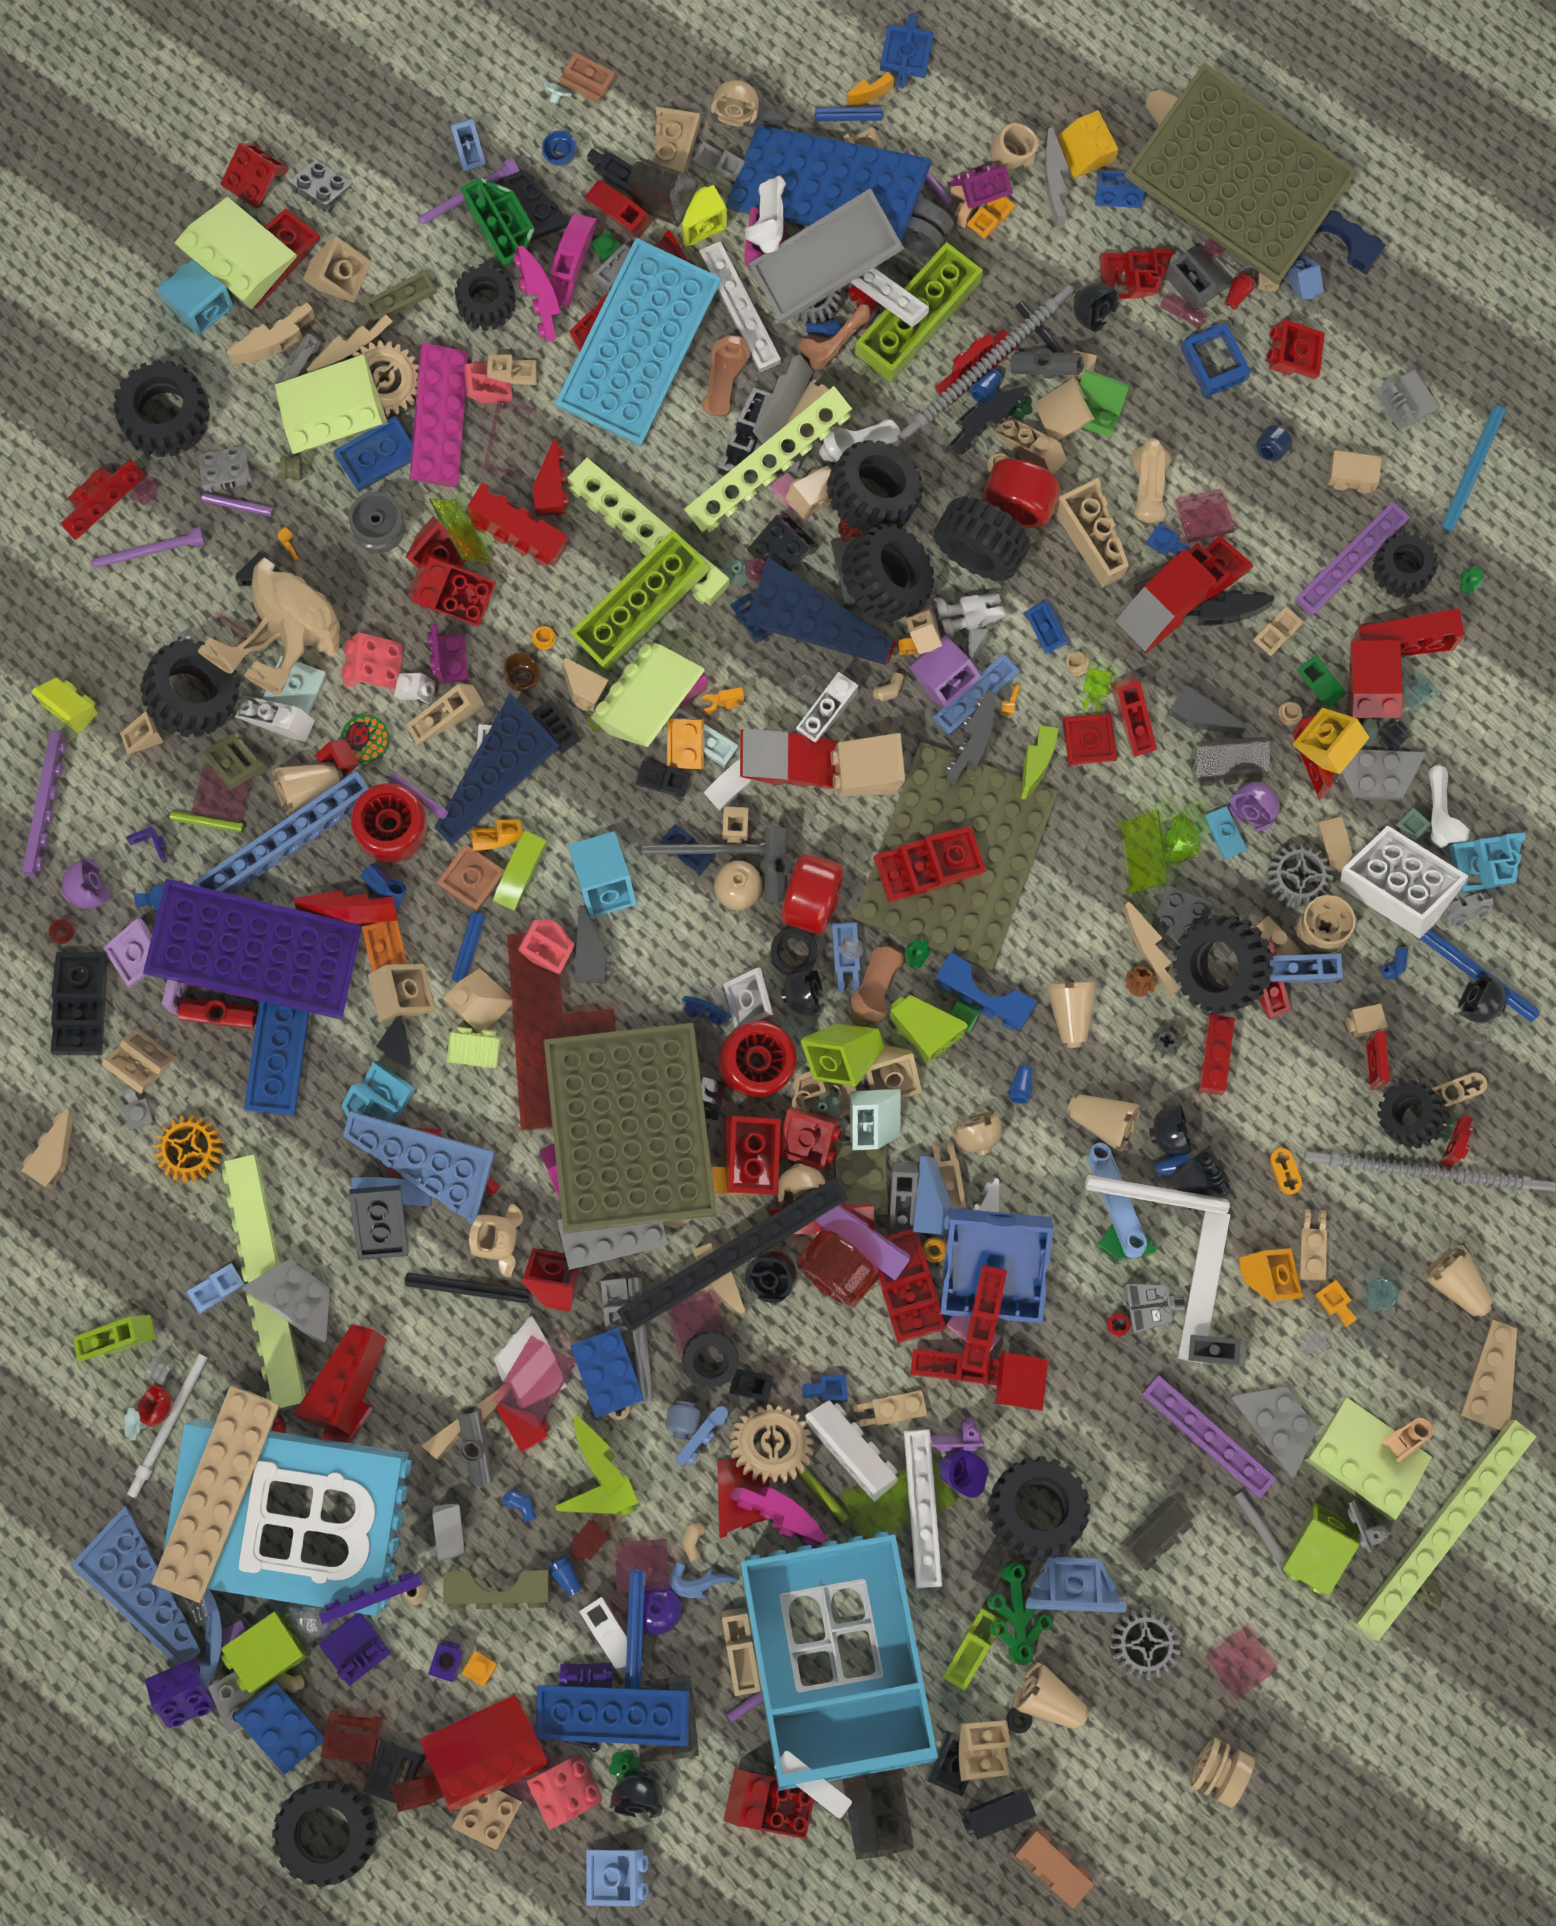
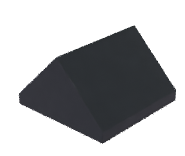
[925,1730,969,1797]

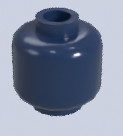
[1256,425,1292,461]

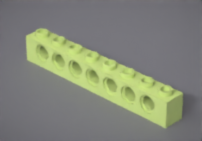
[684,386,852,533]
[567,458,730,606]

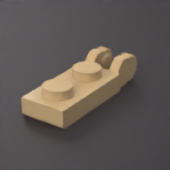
[931,1141,967,1209]
[1299,1209,1327,1281]
[852,1390,927,1428]

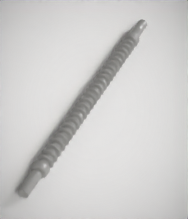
[897,285,1074,443]
[1304,1151,1556,1192]

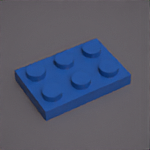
[333,416,412,492]
[570,1328,645,1419]
[234,1680,326,1775]

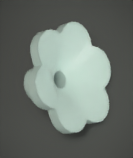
[544,82,572,104]
[124,1408,147,1441]

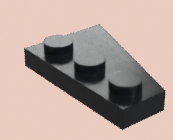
[503,170,571,241]

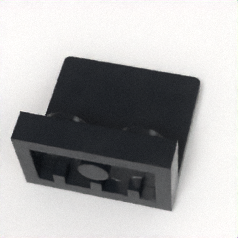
[747,514,820,572]

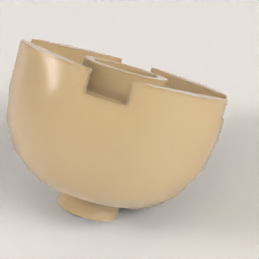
[711,80,759,127]
[714,861,763,910]
[951,1111,1002,1156]
[778,1164,826,1206]

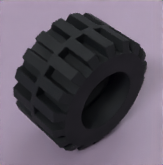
[455,264,516,331]
[1372,531,1438,598]
[1377,1080,1448,1149]

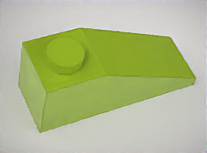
[72,1315,156,1362]
[555,1474,639,1517]

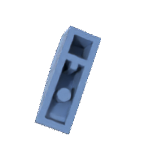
[1268,954,1343,983]
[913,1156,953,1235]
[352,1177,431,1206]

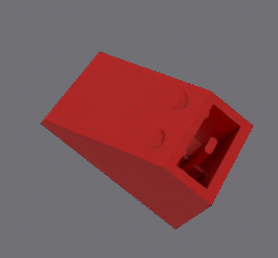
[407,552,496,627]
[723,1768,814,1839]

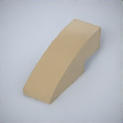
[692,1243,745,1316]
[721,1607,761,1696]

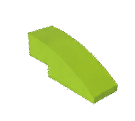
[1021,725,1059,800]
[493,830,548,911]
[573,1414,624,1495]
[942,1605,1005,1691]

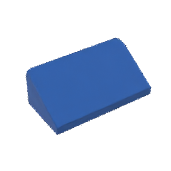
[1025,600,1071,654]

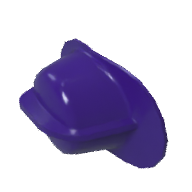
[937,1449,989,1498]

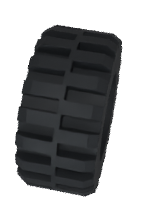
[113,360,210,457]
[827,440,923,533]
[934,496,1030,581]
[841,524,934,622]
[140,639,240,737]
[1173,915,1274,1013]
[987,1456,1090,1561]
[272,1780,378,1887]

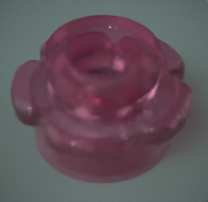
[1203,239,1226,257]
[745,558,766,582]

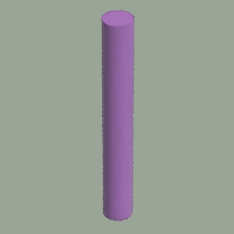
[904,149,953,207]
[202,492,274,517]
[389,773,448,819]
[726,1692,763,1723]

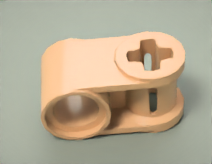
[1382,1418,1433,1463]

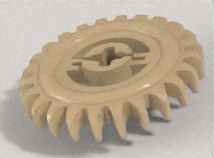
[352,340,419,418]
[729,1404,814,1485]

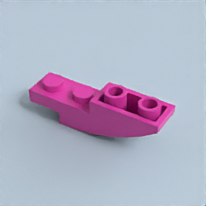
[550,213,597,308]
[513,246,560,342]
[730,1487,828,1548]

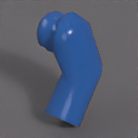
[806,319,842,336]
[1381,947,1408,980]
[503,1490,537,1523]

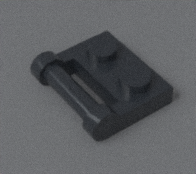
[363,1740,426,1807]

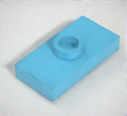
[1203,806,1247,861]

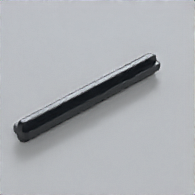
[405,1272,530,1303]

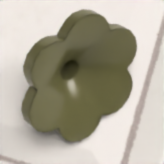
[1417,1577,1443,1608]

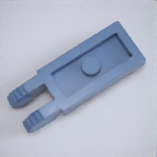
[832,922,860,993]
[676,1406,729,1467]

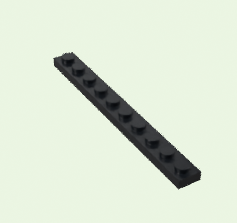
[617,1178,849,1333]

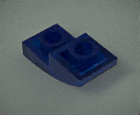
[681,996,732,1028]

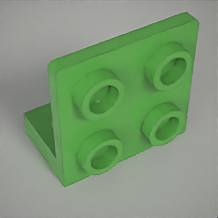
[1080,370,1129,438]

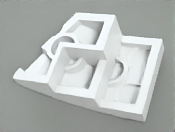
[494,1316,567,1408]

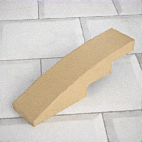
[306,314,393,373]
[1123,902,1181,998]

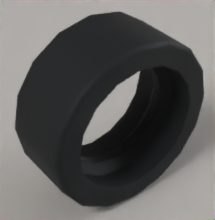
[771,927,817,975]

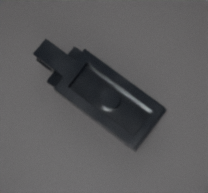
[587,148,649,198]

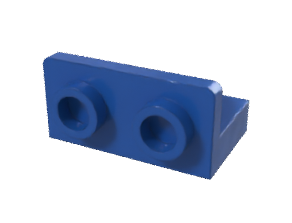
[1095,170,1144,208]

